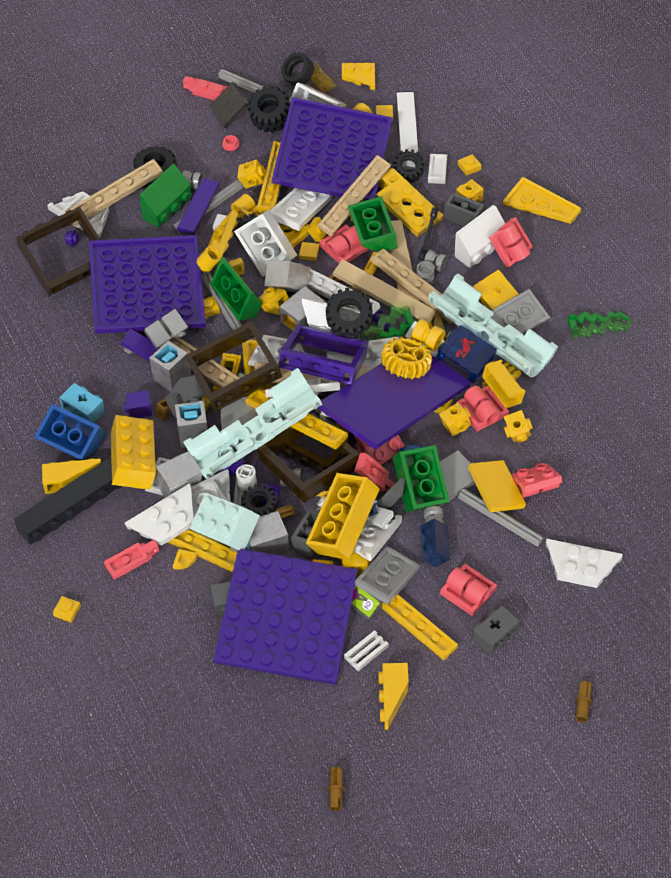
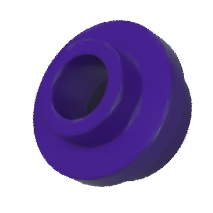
[65,229,79,247]

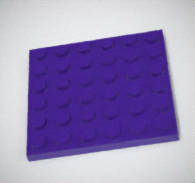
[271,97,392,201]
[89,235,206,334]
[213,549,357,685]

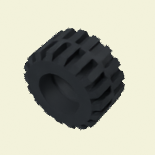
[248,85,290,133]
[133,146,177,190]
[326,288,373,339]

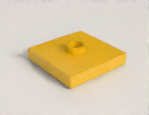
[473,269,519,310]

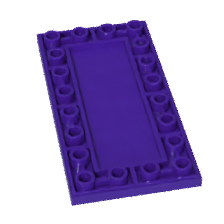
[317,355,472,450]

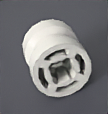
[236,464,257,491]

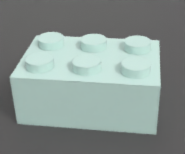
[189,493,260,550]

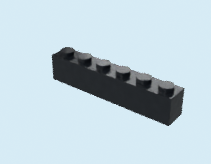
[14,457,122,545]

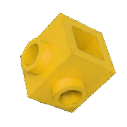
[237,159,266,189]
[456,179,484,203]
[259,287,289,315]
[439,402,471,437]
[504,410,533,443]

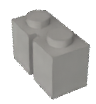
[144,309,188,350]

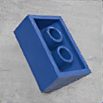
[34,404,107,460]

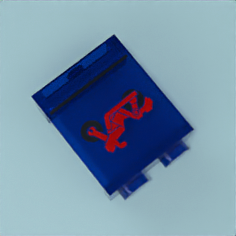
[437,325,497,383]

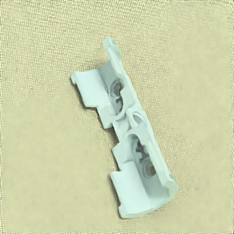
[428,274,558,377]
[183,368,322,480]

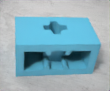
[59,383,105,423]

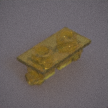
[310,62,337,93]

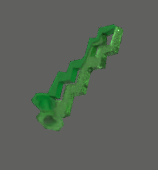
[357,306,415,341]
[567,311,633,339]

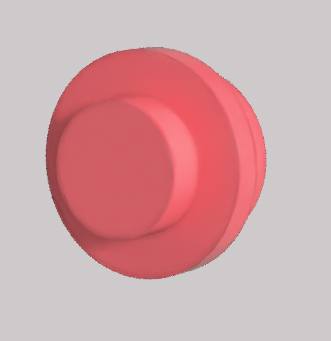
[222,135,239,151]

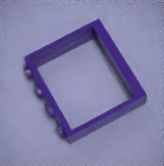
[278,324,369,385]

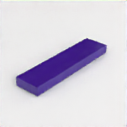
[177,178,220,235]

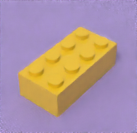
[111,415,156,490]
[306,473,380,560]

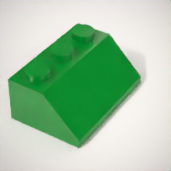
[139,164,192,228]
[348,196,398,252]
[210,257,262,321]
[392,445,450,513]

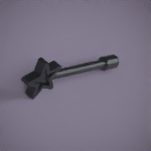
[418,207,438,261]

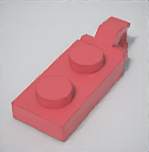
[183,76,229,103]
[354,453,395,492]
[104,540,159,580]

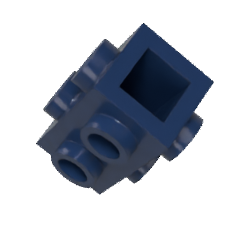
[420,518,450,567]

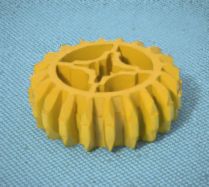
[381,337,432,380]

